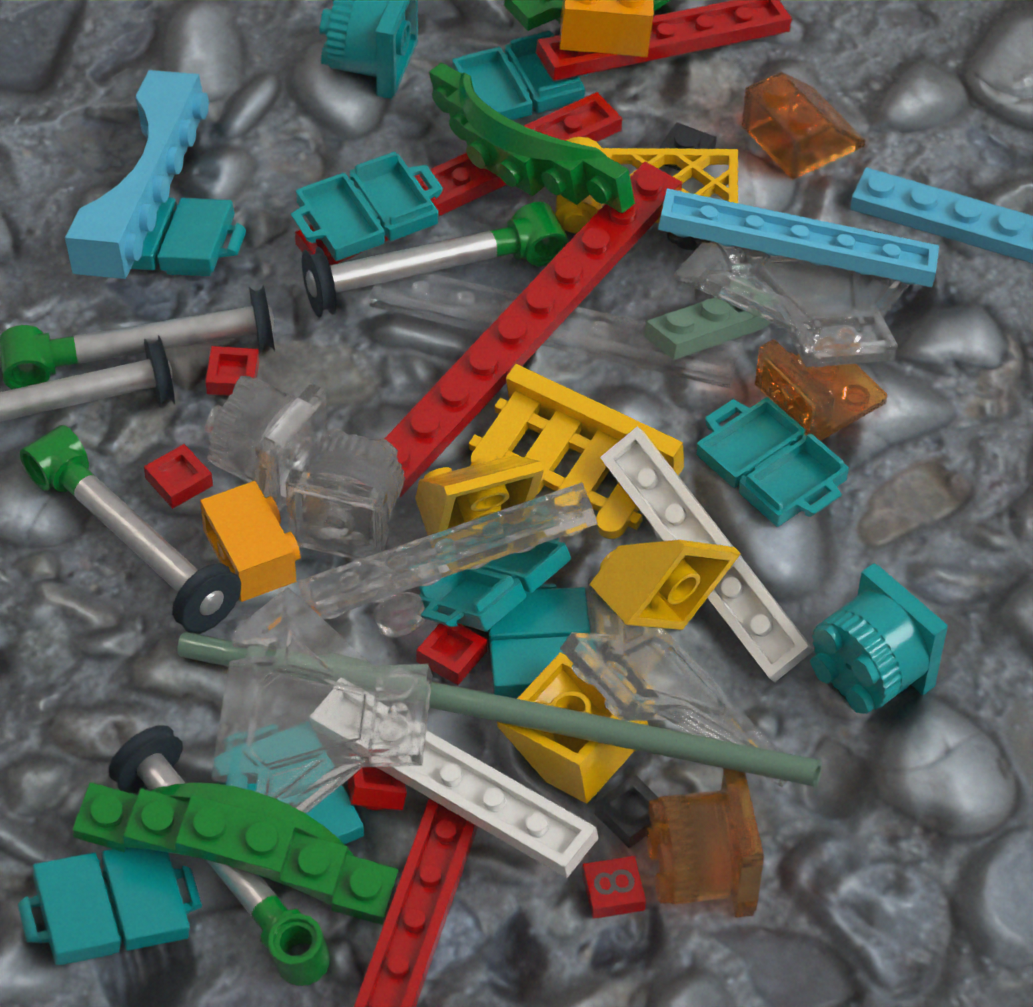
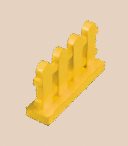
[469,364,684,539]

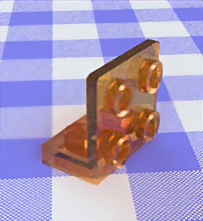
[755,339,888,441]

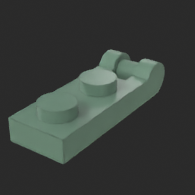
[644,282,775,360]

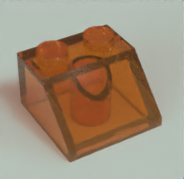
[741,71,866,180]

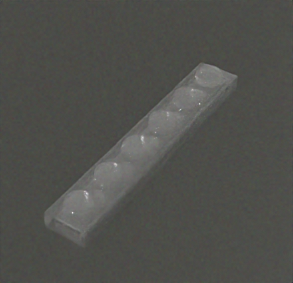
[298,482,598,624]

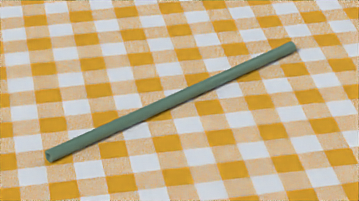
[177,632,822,787]

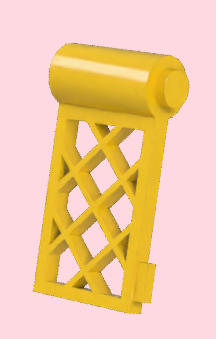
[555,137,738,234]

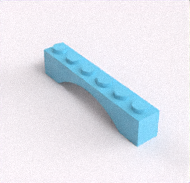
[65,70,209,279]

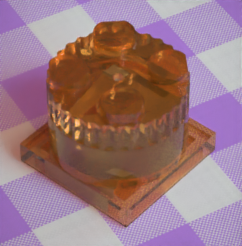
[646,769,764,918]

